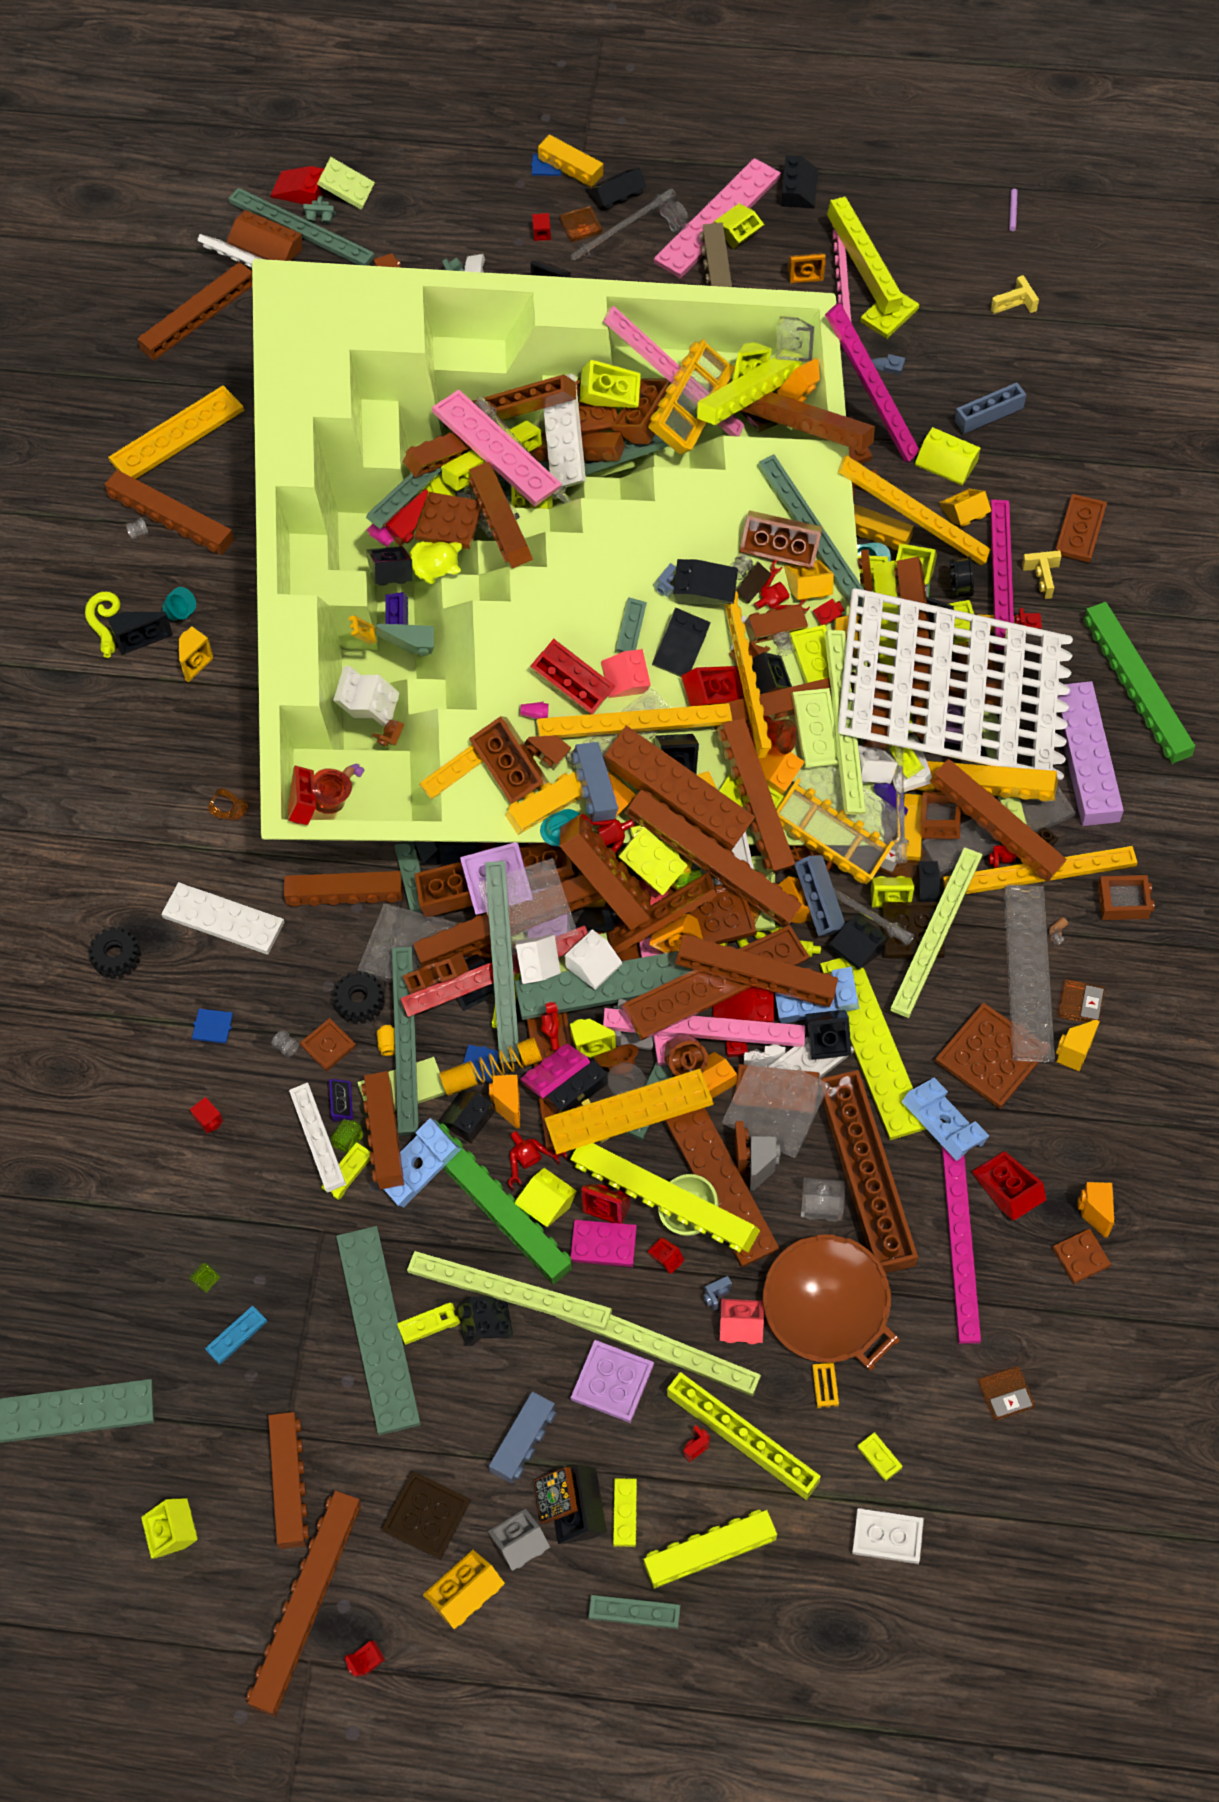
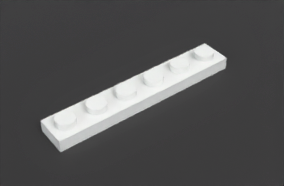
[289,1083,346,1192]

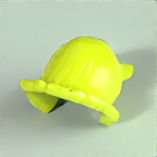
[409,541,462,584]

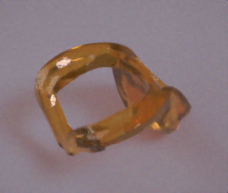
[208,788,248,820]

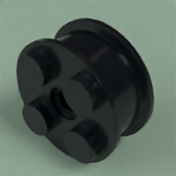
[949,555,974,597]

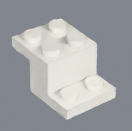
[333,666,399,727]

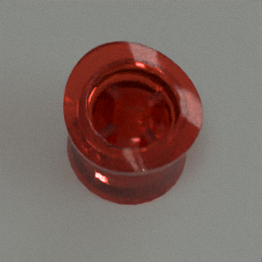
[749,715,797,754]
[312,768,352,814]

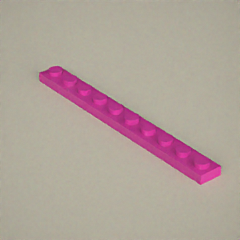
[825,303,920,462]
[990,499,1014,650]
[942,1146,981,1344]

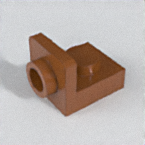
[372,720,405,747]

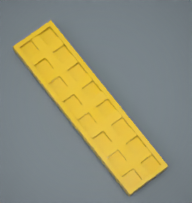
[545,1069,713,1155]

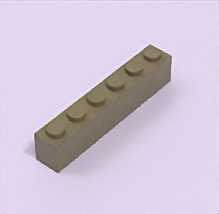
[699,223,732,287]

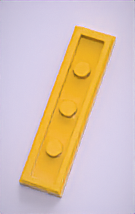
[419,744,484,800]
[901,794,923,861]

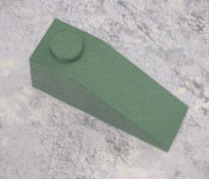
[375,624,434,656]

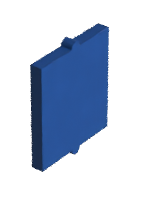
[531,153,561,176]
[192,1009,233,1044]
[463,1044,499,1083]

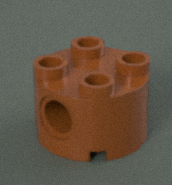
[664,1035,708,1076]

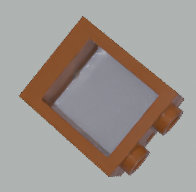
[921,792,962,839]
[1098,875,1155,920]

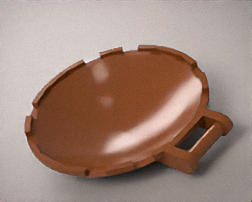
[763,1234,900,1371]

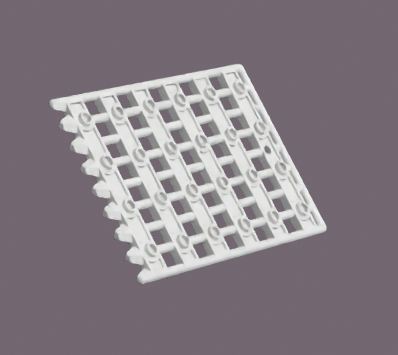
[838,588,1073,780]

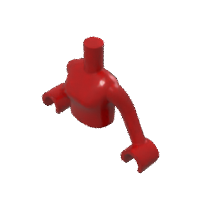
[754,560,810,614]
[581,814,635,853]
[541,1002,560,1050]
[509,1131,567,1191]

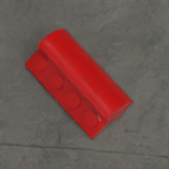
[530,638,615,714]

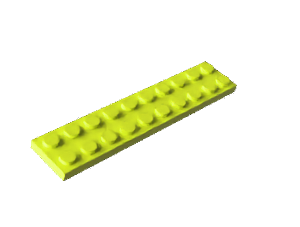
[820,957,926,1141]

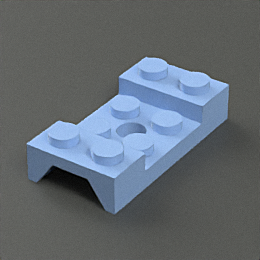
[775,967,860,1024]
[902,1077,989,1161]
[372,1118,461,1207]

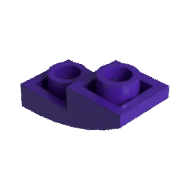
[873,783,908,816]

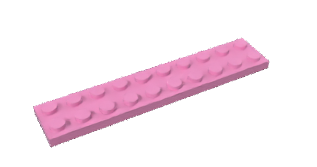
[654,158,781,279]

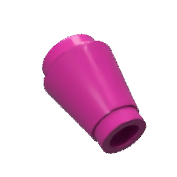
[366,523,394,547]
[520,701,549,719]

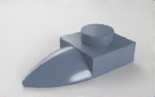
[872,354,905,375]

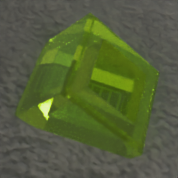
[189,1263,220,1293]

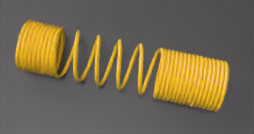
[439,1037,542,1096]

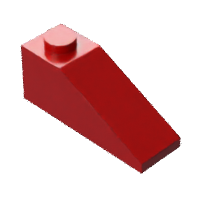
[385,489,428,546]
[288,765,316,826]

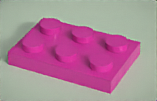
[520,1044,590,1098]
[571,1220,637,1267]

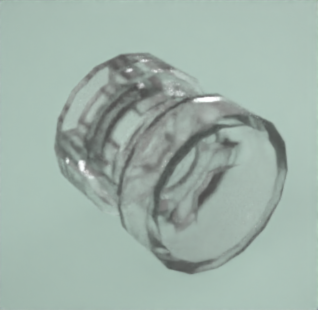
[125,517,149,541]
[729,553,753,580]
[772,631,796,657]
[271,1030,300,1058]

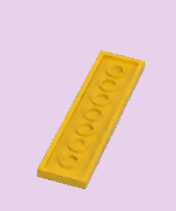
[108,386,244,479]

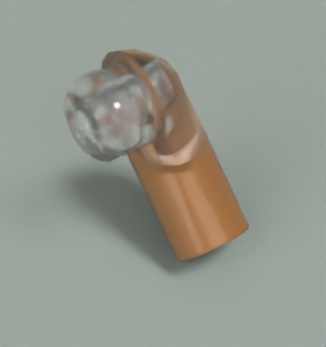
[1049,917,1068,945]

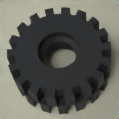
[88,927,141,979]
[333,971,385,1024]

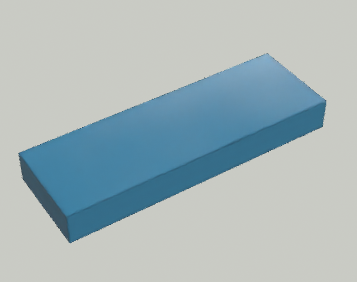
[205,1305,267,1365]

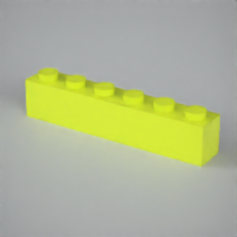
[441,420,542,491]
[644,1510,777,1589]

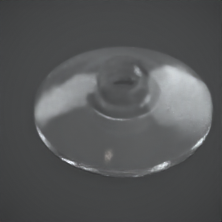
[608,1063,647,1095]

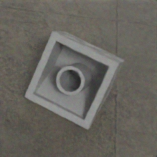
[750,1136,780,1190]
[488,1508,550,1571]

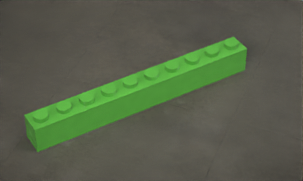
[1083,602,1196,764]
[438,1123,572,1285]

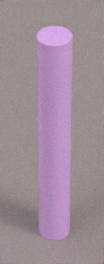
[1009,189,1018,231]

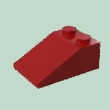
[270,166,326,205]
[681,666,745,706]
[713,986,774,1023]
[972,1151,1046,1221]
[581,1183,630,1224]

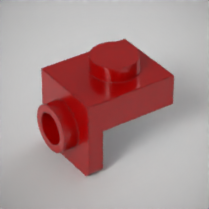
[813,598,845,626]
[344,1641,385,1677]

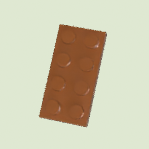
[1055,494,1107,563]

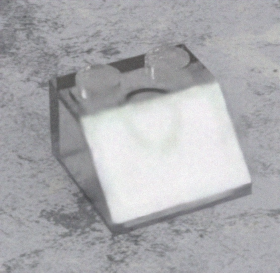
[776,316,814,362]
[801,1177,845,1222]

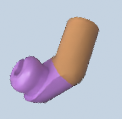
[337,763,365,786]

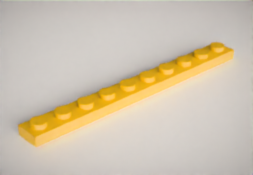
[838,455,990,566]
[724,591,771,758]
[536,703,732,738]
[943,846,1138,894]

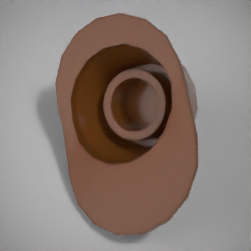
[594,1044,639,1075]

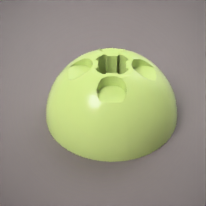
[658,1174,719,1236]

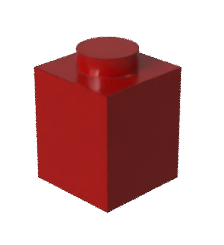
[532,213,551,241]
[189,1097,223,1134]

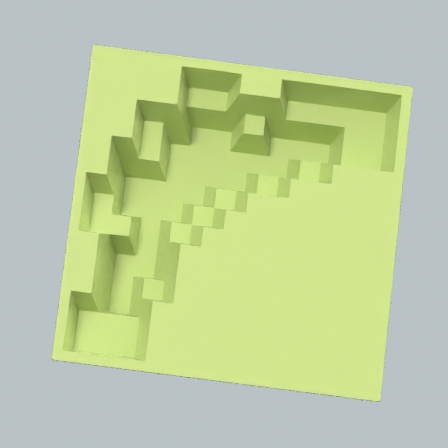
[252,259,883,847]

